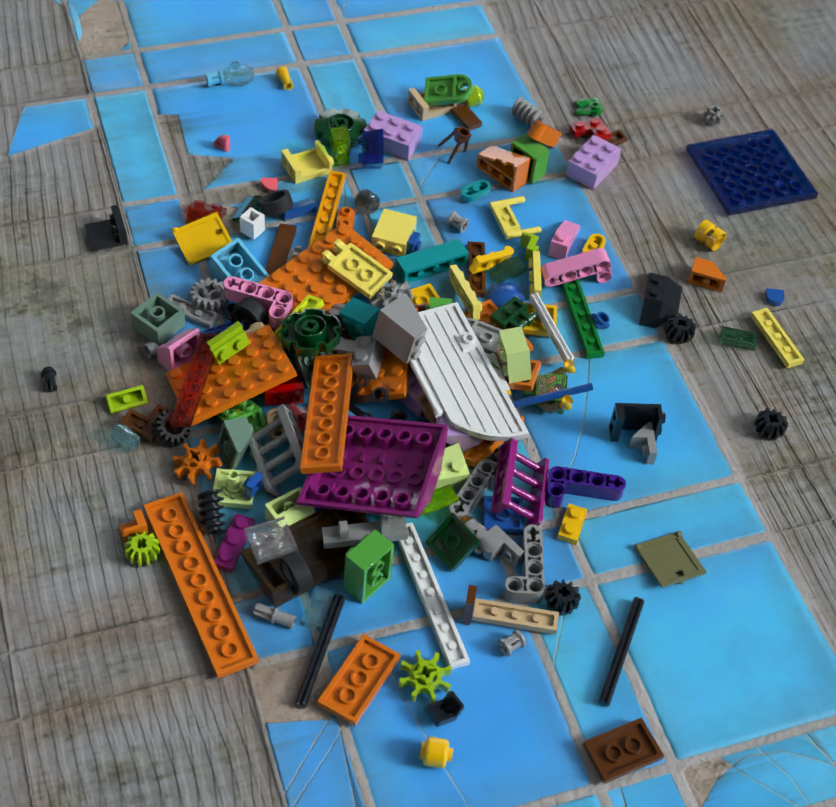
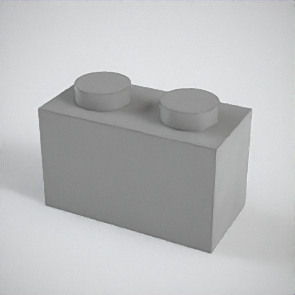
[351,335,385,380]

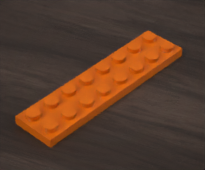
[300,353,354,474]

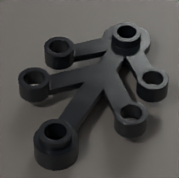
[349,375,389,417]

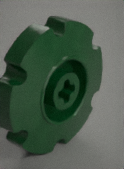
[314,108,367,149]
[280,308,342,357]

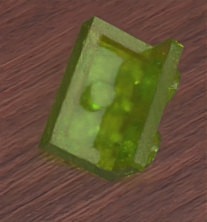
[420,484,459,516]

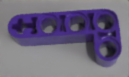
[545,466,626,508]

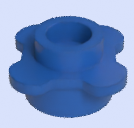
[591,311,610,329]

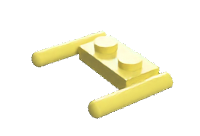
[489,196,541,240]

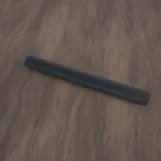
[295,594,345,709]
[598,597,644,707]

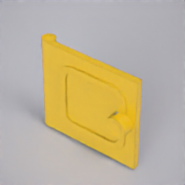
[172,212,232,266]

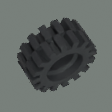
[152,409,191,447]

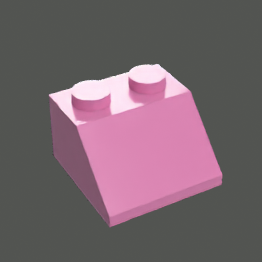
[156,328,202,371]

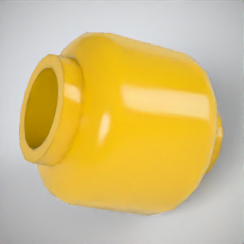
[419,737,453,769]

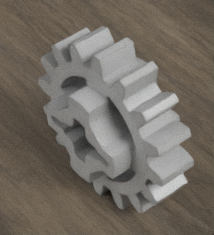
[190,278,229,311]

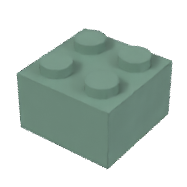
[130,292,185,345]

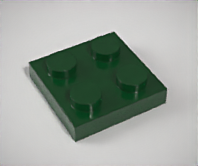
[425,512,482,571]

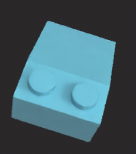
[207,237,269,283]

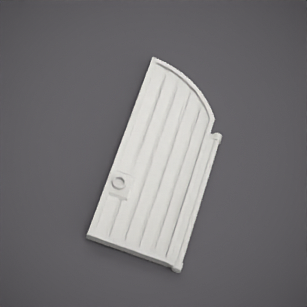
[409,302,529,441]

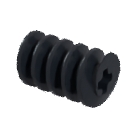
[197,489,227,534]

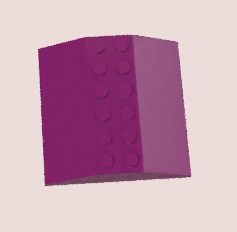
[296,415,448,519]

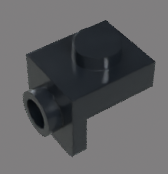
[424,691,464,727]

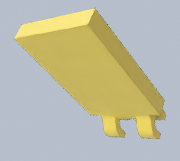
[321,239,393,299]

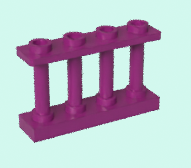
[490,438,549,526]

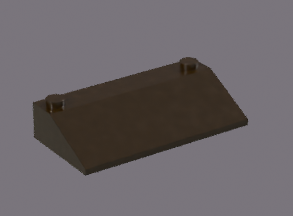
[241,508,369,608]

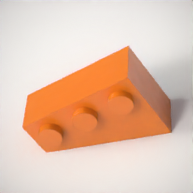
[476,145,530,192]

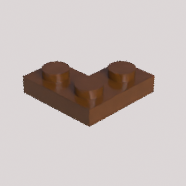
[119,404,172,443]

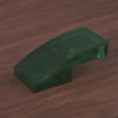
[487,256,528,284]

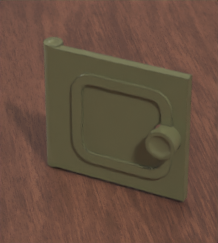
[634,530,706,588]

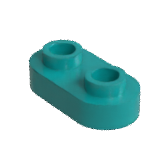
[460,179,491,202]

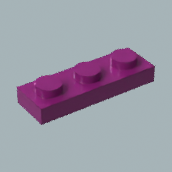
[214,513,255,573]

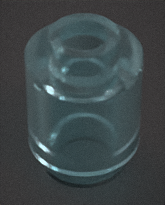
[111,424,140,452]

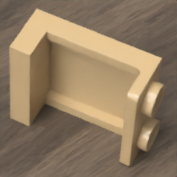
[408,88,458,121]

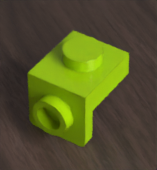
[520,232,539,261]

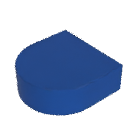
[765,288,785,306]

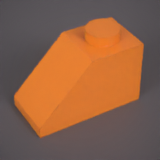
[688,257,726,293]

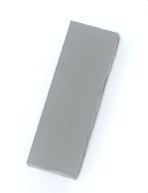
[168,294,220,330]

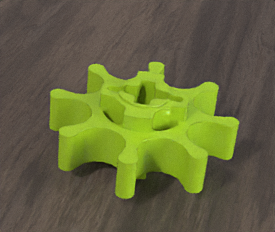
[399,650,452,703]

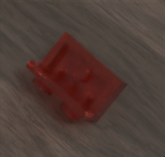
[186,200,227,223]

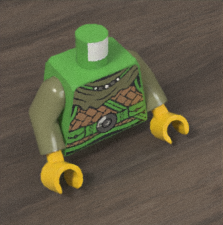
[524,359,575,414]

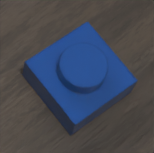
[406,231,422,255]
[243,471,264,500]

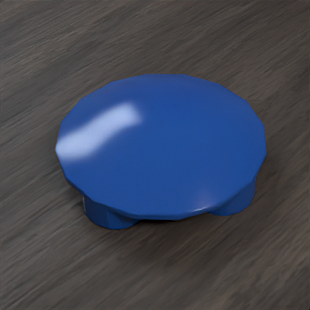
[488,282,524,308]

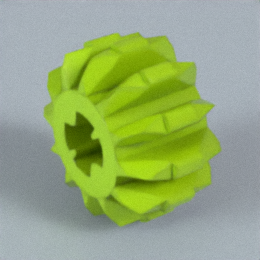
[124,530,160,567]

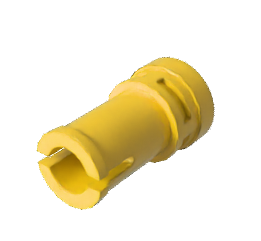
[276,67,294,90]

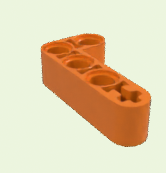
[527,119,562,148]

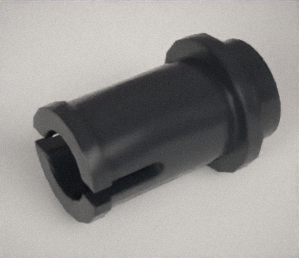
[41,367,57,392]

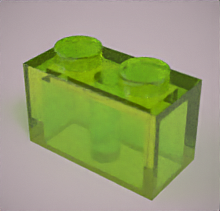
[330,127,351,167]

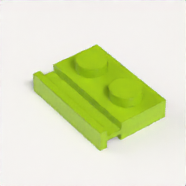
[206,321,250,365]

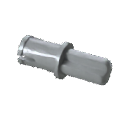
[253,603,297,629]

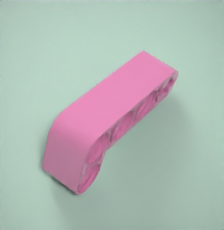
[541,248,612,287]
[224,276,293,329]

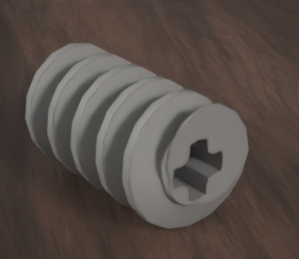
[512,97,547,127]

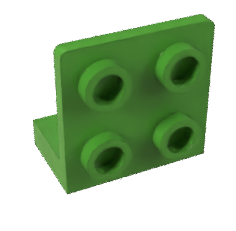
[215,399,266,432]

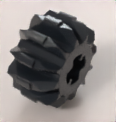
[665,313,696,344]
[754,408,788,440]
[545,579,581,615]

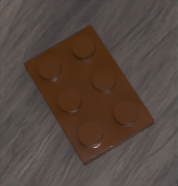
[582,717,664,784]

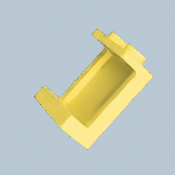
[281,140,334,184]
[371,209,417,256]

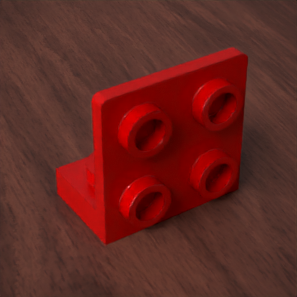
[264,371,304,406]

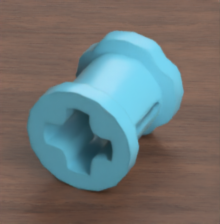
[205,70,224,87]

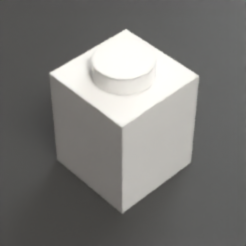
[240,208,265,240]

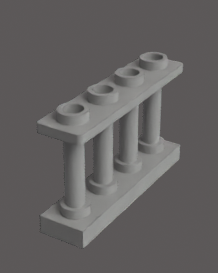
[249,404,308,497]

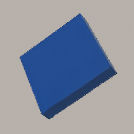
[482,496,524,535]

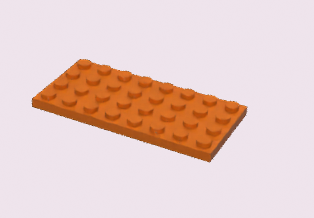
[259,223,393,332]

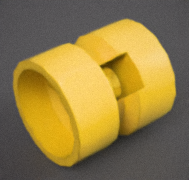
[694,219,727,251]

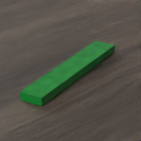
[560,279,605,359]

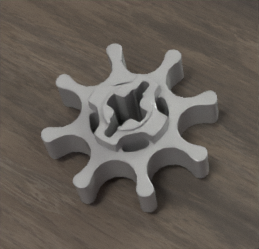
[369,281,413,309]

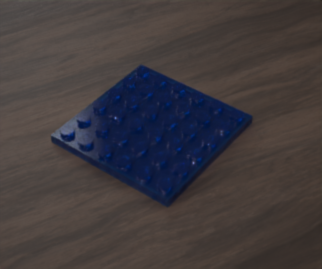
[686,129,818,216]

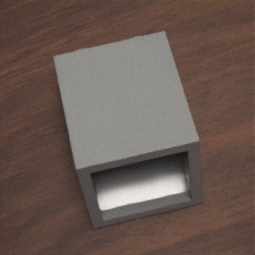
[372,293,427,364]

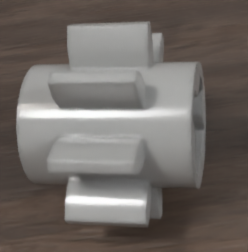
[703,106,724,126]

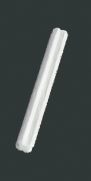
[529,293,574,362]

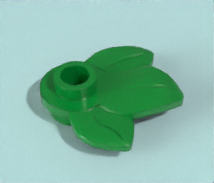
[574,97,604,116]

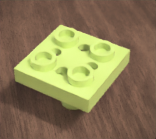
[213,468,256,509]

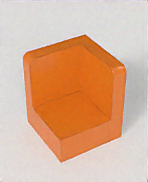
[119,509,149,543]

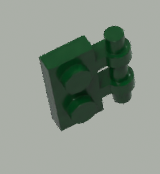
[490,296,537,330]

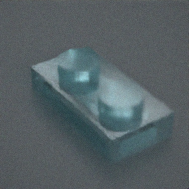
[300,586,335,631]

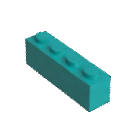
[395,239,469,283]

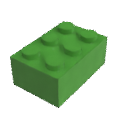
[344,529,394,604]

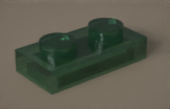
[719,326,757,351]

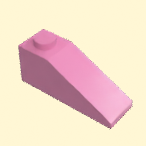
[548,220,581,260]

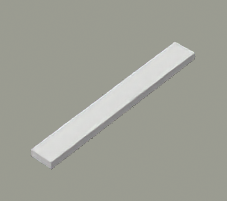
[397,522,470,670]

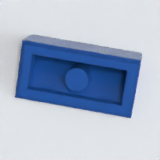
[281,198,316,221]

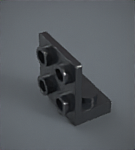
[85,205,127,251]

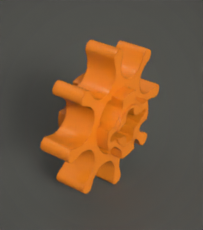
[173,438,223,485]

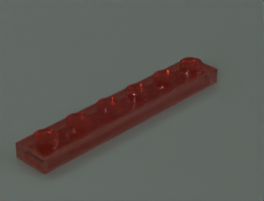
[170,334,218,427]

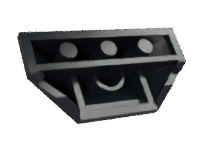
[639,272,682,329]

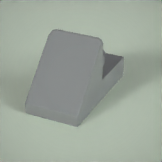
[629,422,657,465]

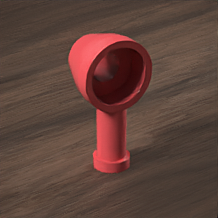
[288,403,307,433]

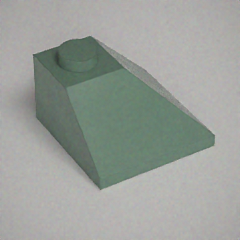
[217,417,253,470]

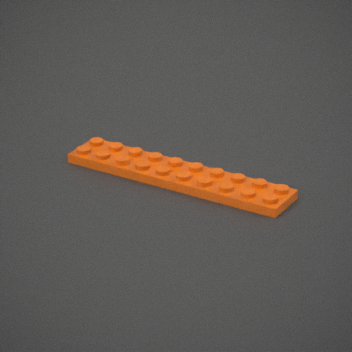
[143,492,259,679]

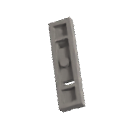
[322,516,408,549]

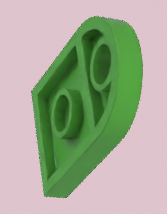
[424,74,473,106]

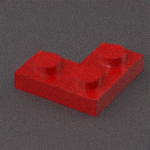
[569,118,612,140]

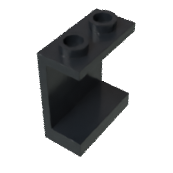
[609,403,666,442]

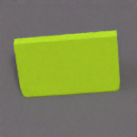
[105,385,148,414]

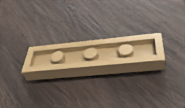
[472,598,559,635]

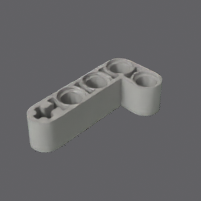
[448,459,497,523]
[503,524,545,604]

